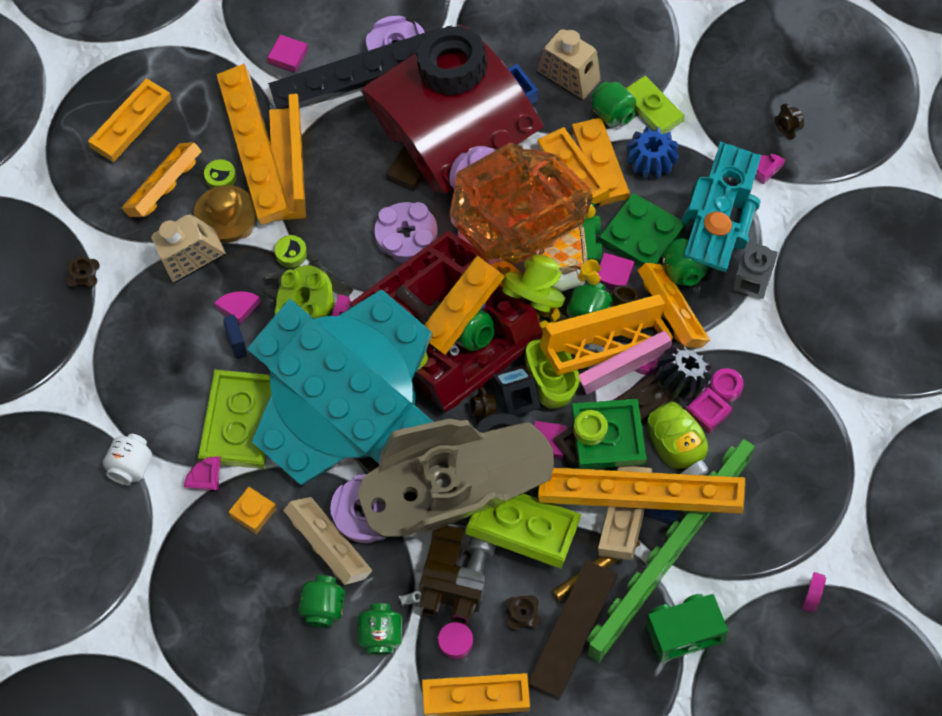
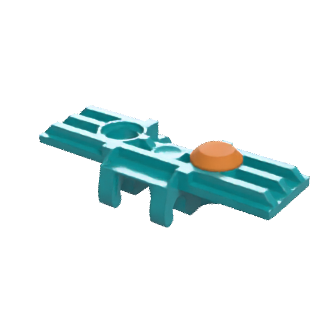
[682,141,761,272]

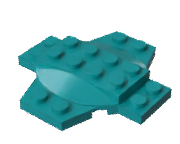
[247,289,434,486]

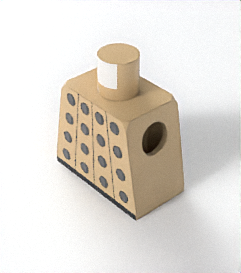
[537,29,601,101]
[151,215,226,284]

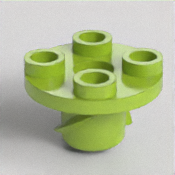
[502,254,565,312]
[275,265,335,319]

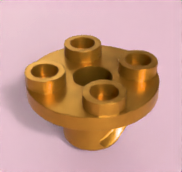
[194,185,257,243]

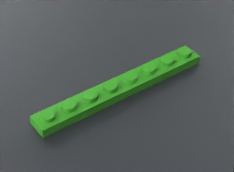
[587,439,755,663]

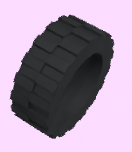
[416,26,487,95]

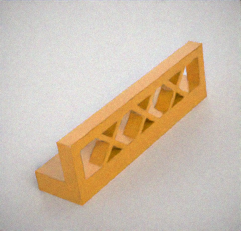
[269,94,306,221]
[540,294,673,375]

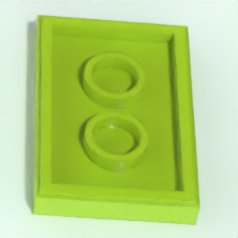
[198,369,272,469]
[465,493,582,569]

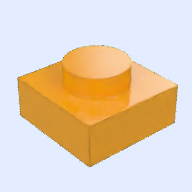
[228,487,276,535]

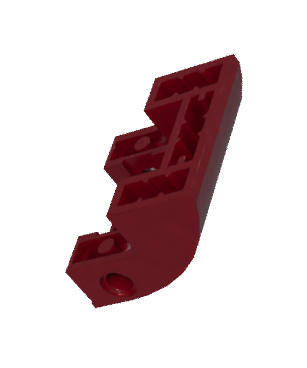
[360,24,544,194]
[349,230,543,413]

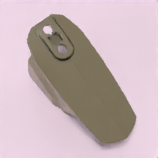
[358,418,554,537]

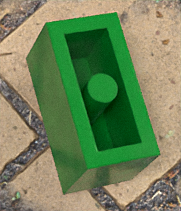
[646,594,729,663]

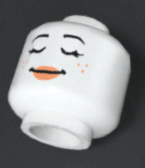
[103,434,153,486]

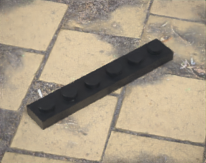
[268,27,442,109]

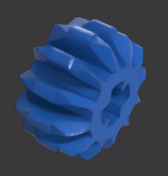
[626,126,678,179]

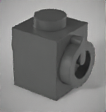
[733,243,778,299]

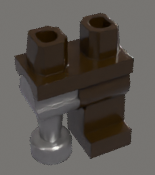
[419,525,496,626]

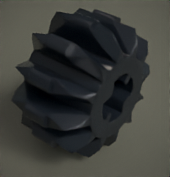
[655,344,712,402]

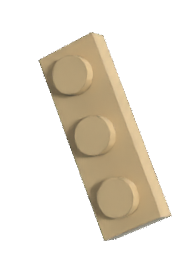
[598,466,652,560]
[283,497,372,585]

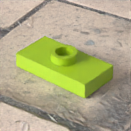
[626,75,685,134]

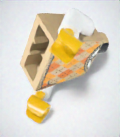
[513,194,602,292]

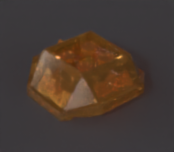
[450,143,593,265]

